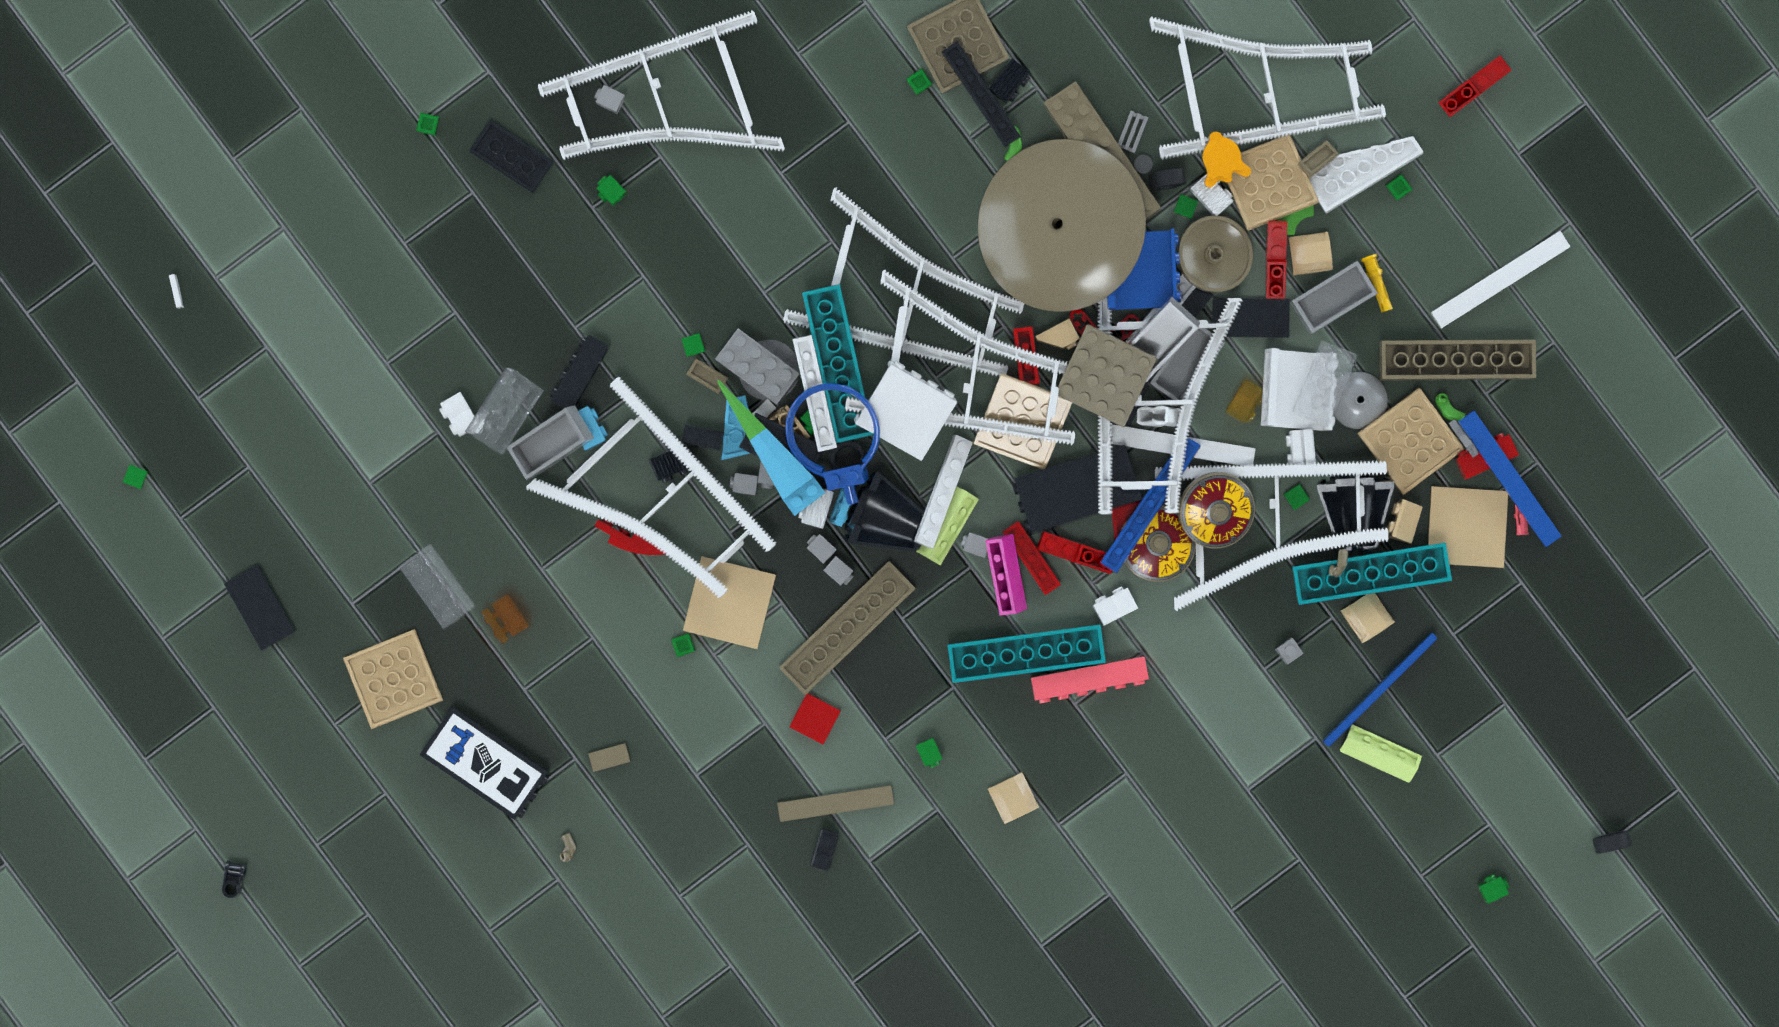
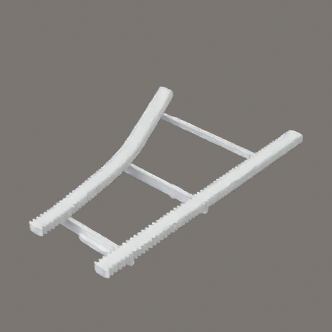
[538,10,785,160]
[1149,17,1386,160]
[783,187,1024,376]
[845,270,1075,445]
[1097,297,1243,515]
[526,377,776,598]
[1155,460,1389,611]

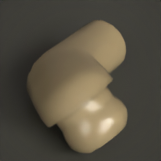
[1329,549,1348,577]
[560,833,577,862]

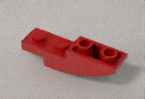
[1438,55,1512,117]
[1265,221,1287,299]
[595,519,666,556]
[1037,532,1112,574]

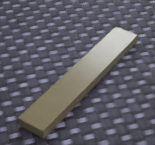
[777,785,894,822]

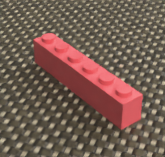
[1031,657,1149,704]

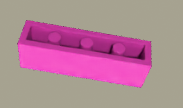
[985,534,1027,616]

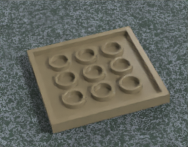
[907,0,1010,94]
[1058,324,1158,427]

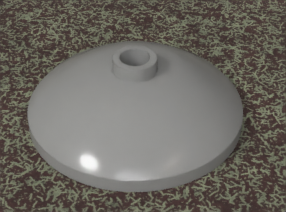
[1333,372,1388,429]

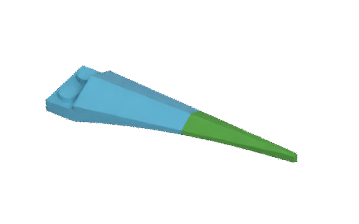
[717,380,825,516]

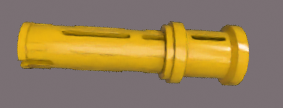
[1361,254,1393,313]

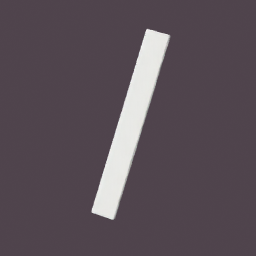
[1431,231,1570,329]
[1110,425,1256,467]

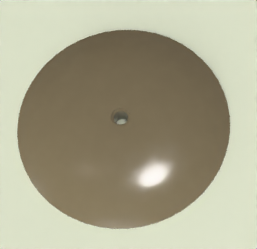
[978,139,1146,312]

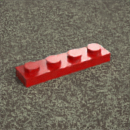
[1003,521,1061,595]

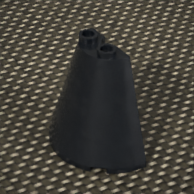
[844,471,924,552]
[1317,474,1395,553]

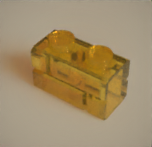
[1225,379,1263,425]

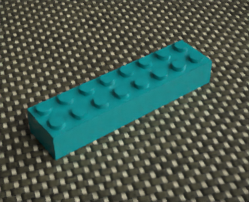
[802,284,874,443]
[1292,543,1452,605]
[947,625,1106,683]

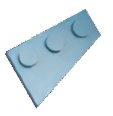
[721,395,751,460]

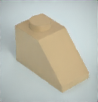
[1035,319,1080,350]

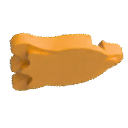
[1202,132,1251,188]

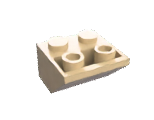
[1387,499,1422,544]

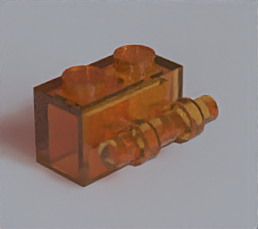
[481,594,531,644]

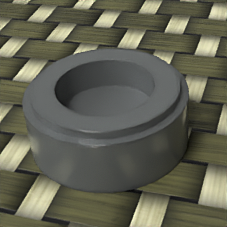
[1133,155,1153,174]

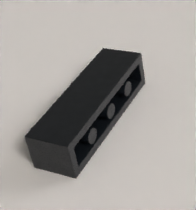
[550,335,610,409]

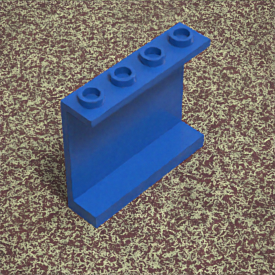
[1107,229,1181,310]

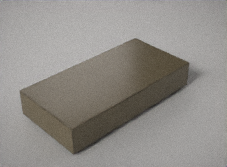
[1297,140,1339,178]
[686,358,729,395]
[588,743,631,772]

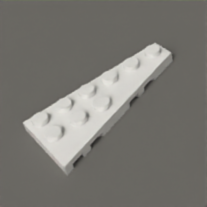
[1309,136,1423,214]

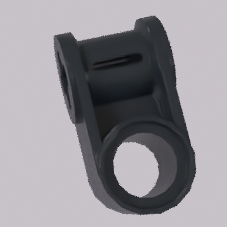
[222,860,247,898]

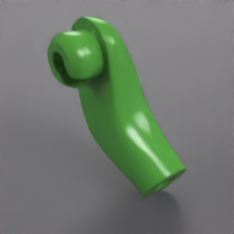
[1004,126,1022,161]
[1435,393,1466,422]

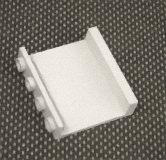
[1261,348,1338,431]
[854,361,957,461]

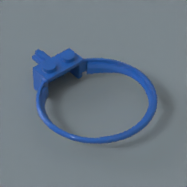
[785,383,880,505]

